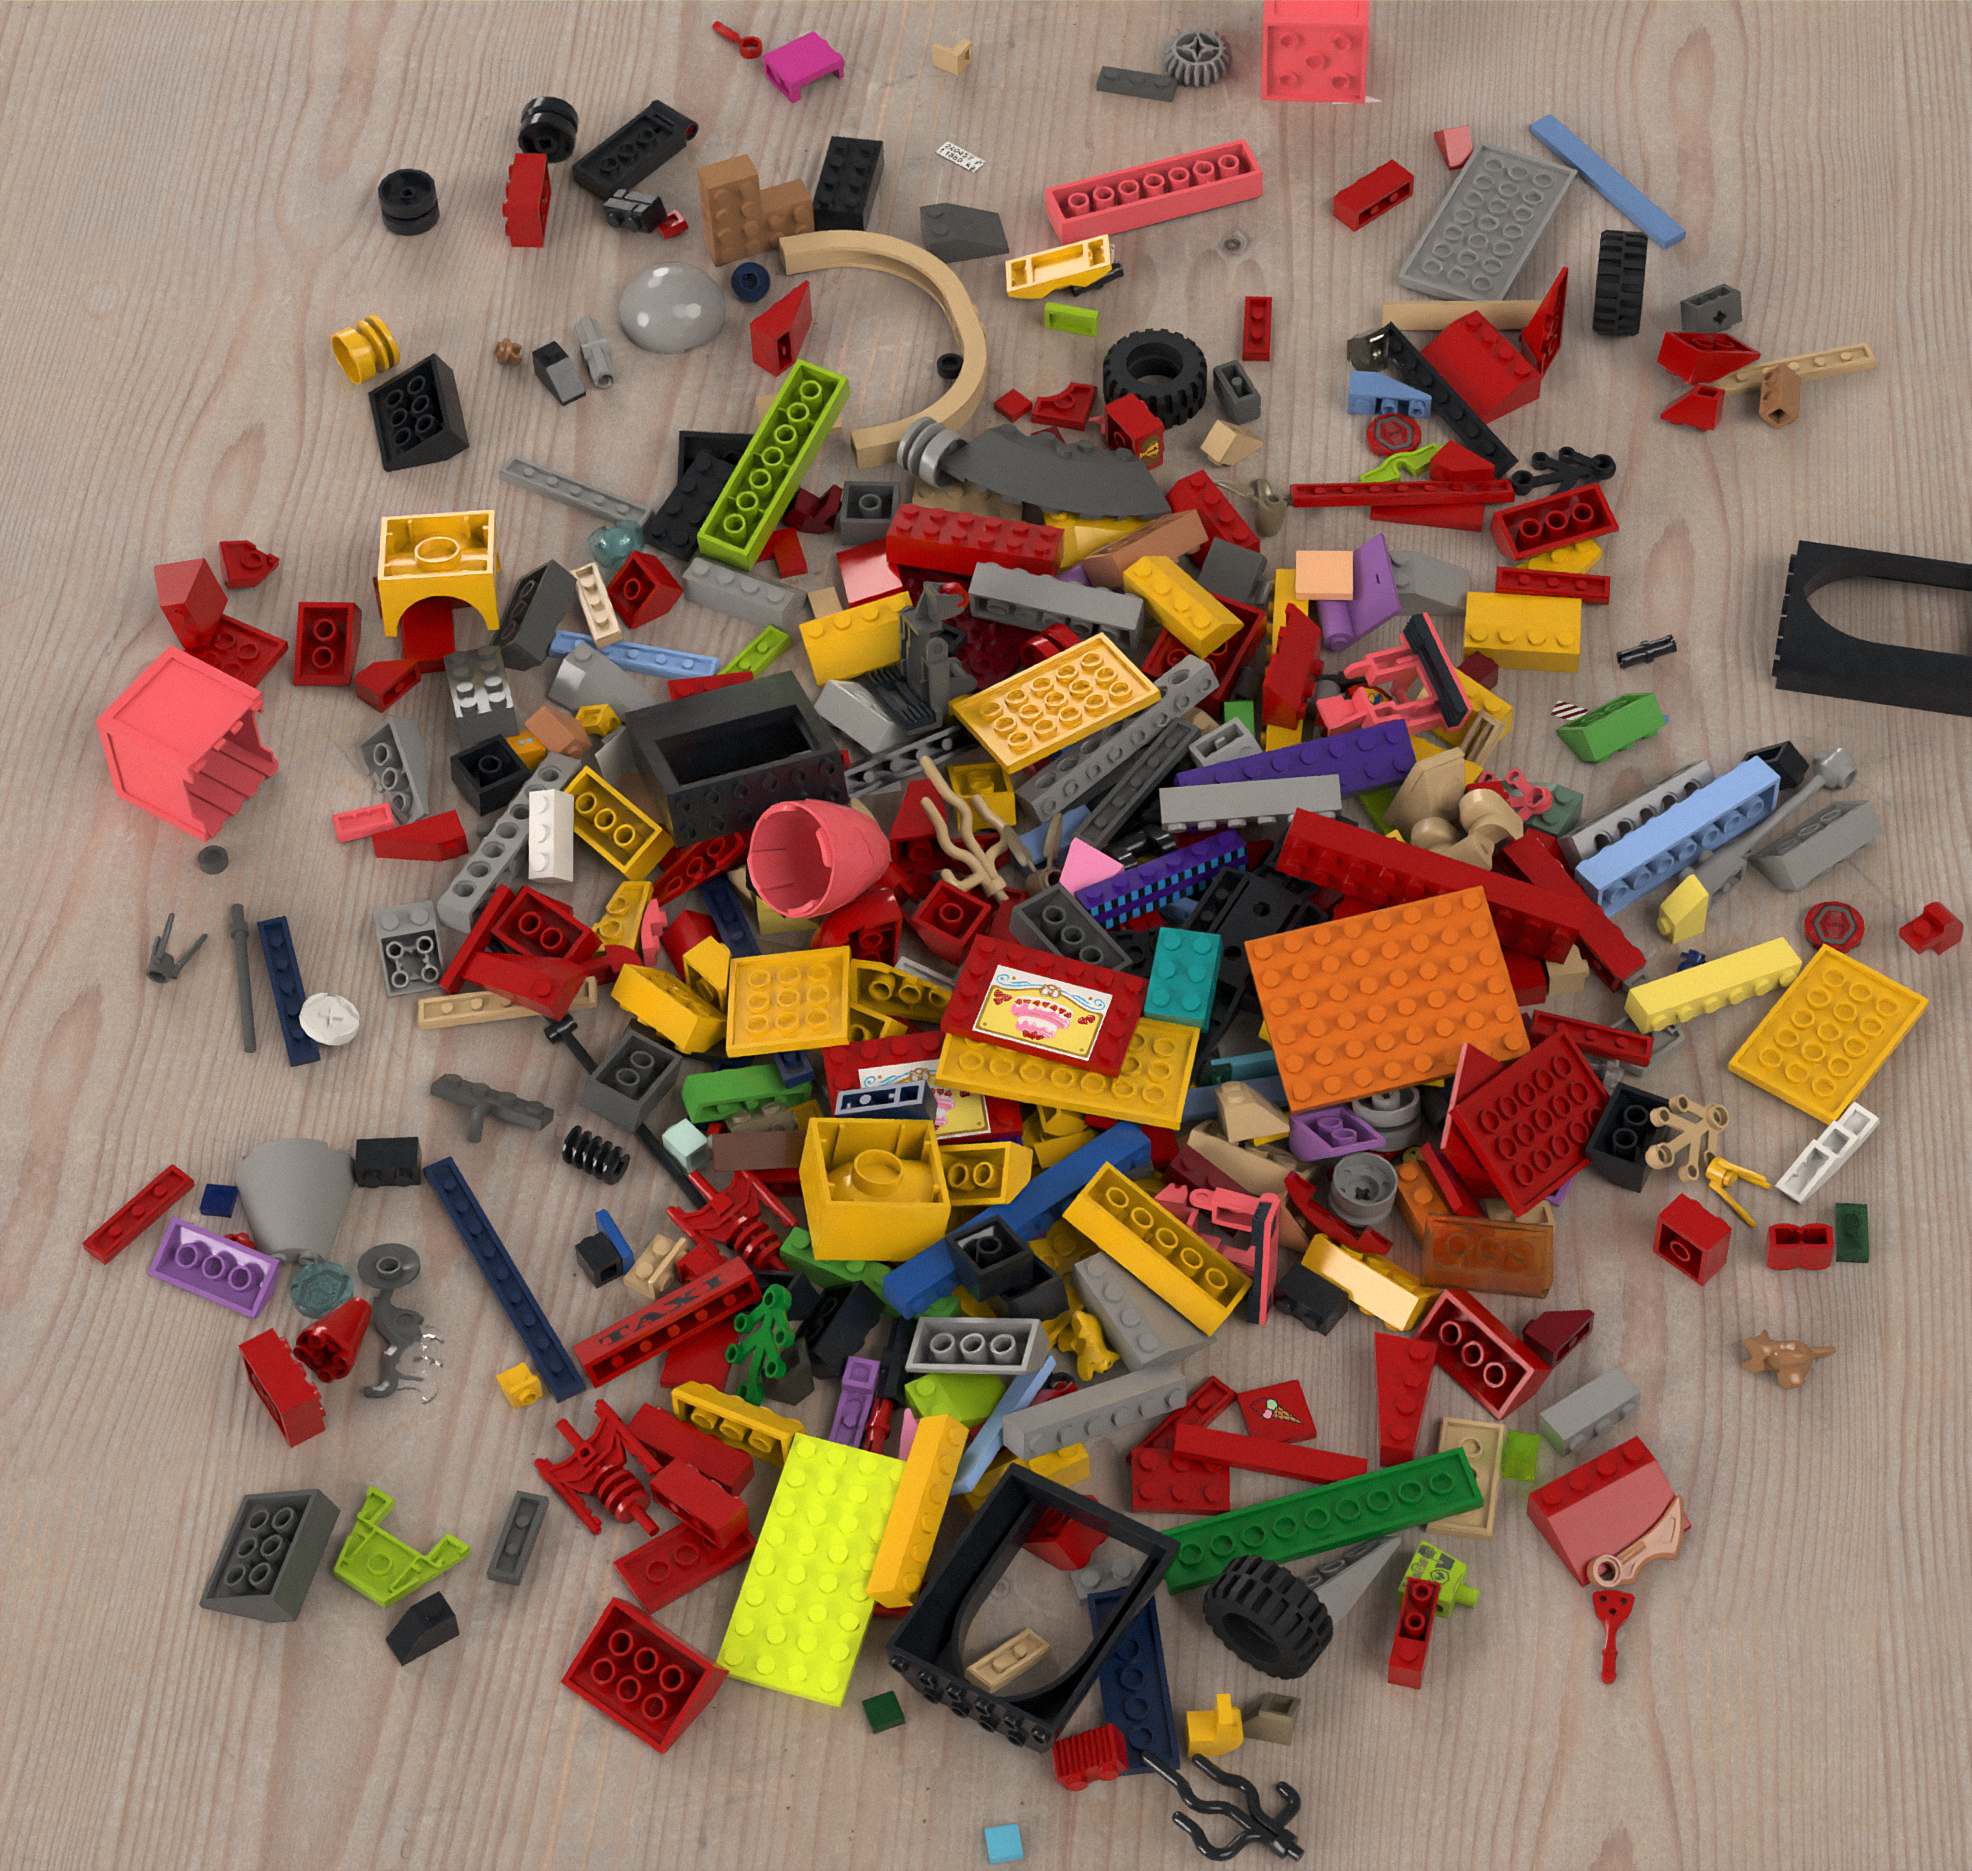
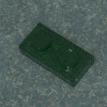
[1834,1203,1869,1263]

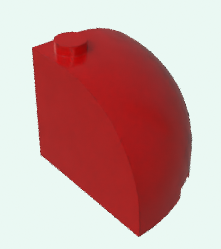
[807,887,903,967]

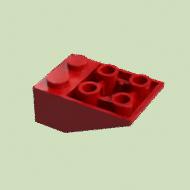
[750,280,812,377]

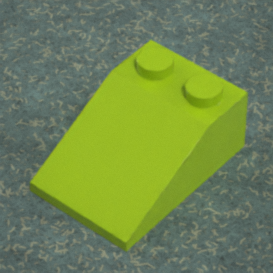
[905,1373,1007,1439]

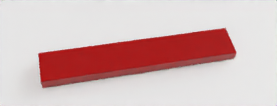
[1172,1422,1368,1485]

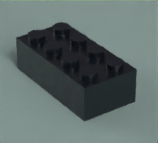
[812,136,884,232]

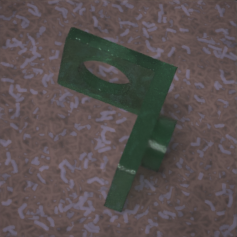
[1196,1063,1232,1088]

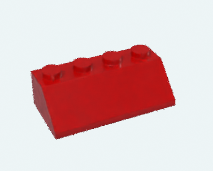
[1165,469,1260,571]
[1489,482,1619,562]
[1411,1289,1553,1420]

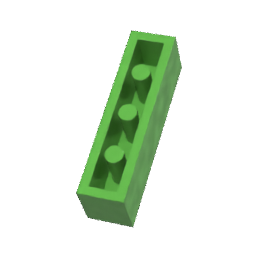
[681,1063,812,1124]

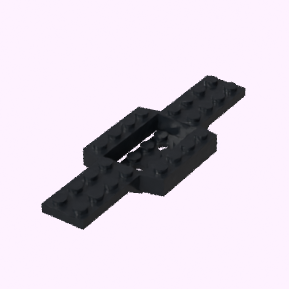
[1181,815,1359,1090]

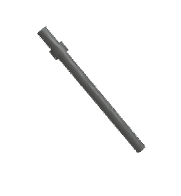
[230,903,256,1053]

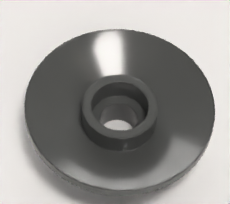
[357,1243,421,1290]

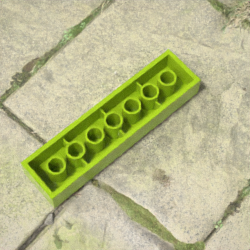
[697,358,850,572]

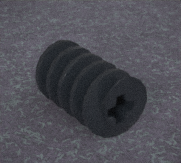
[561,1125,630,1185]

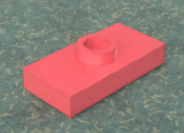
[332,802,396,843]

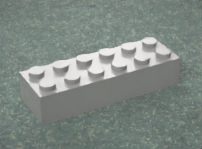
[968,562,1145,653]

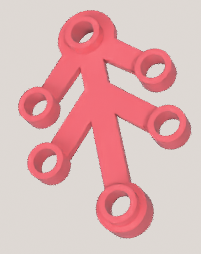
[1478,769,1553,841]

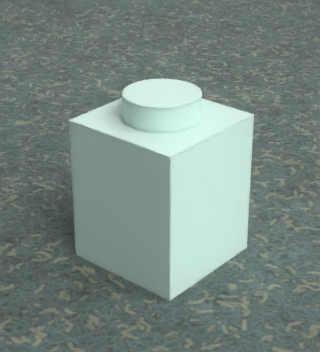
[662,1118,711,1175]

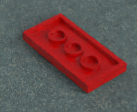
[613,1522,758,1615]

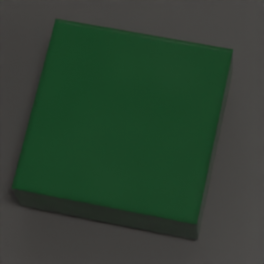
[862,1690,905,1734]

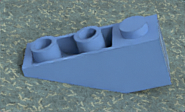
[1348,370,1432,419]

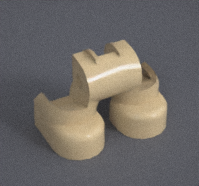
[1411,789,1524,871]

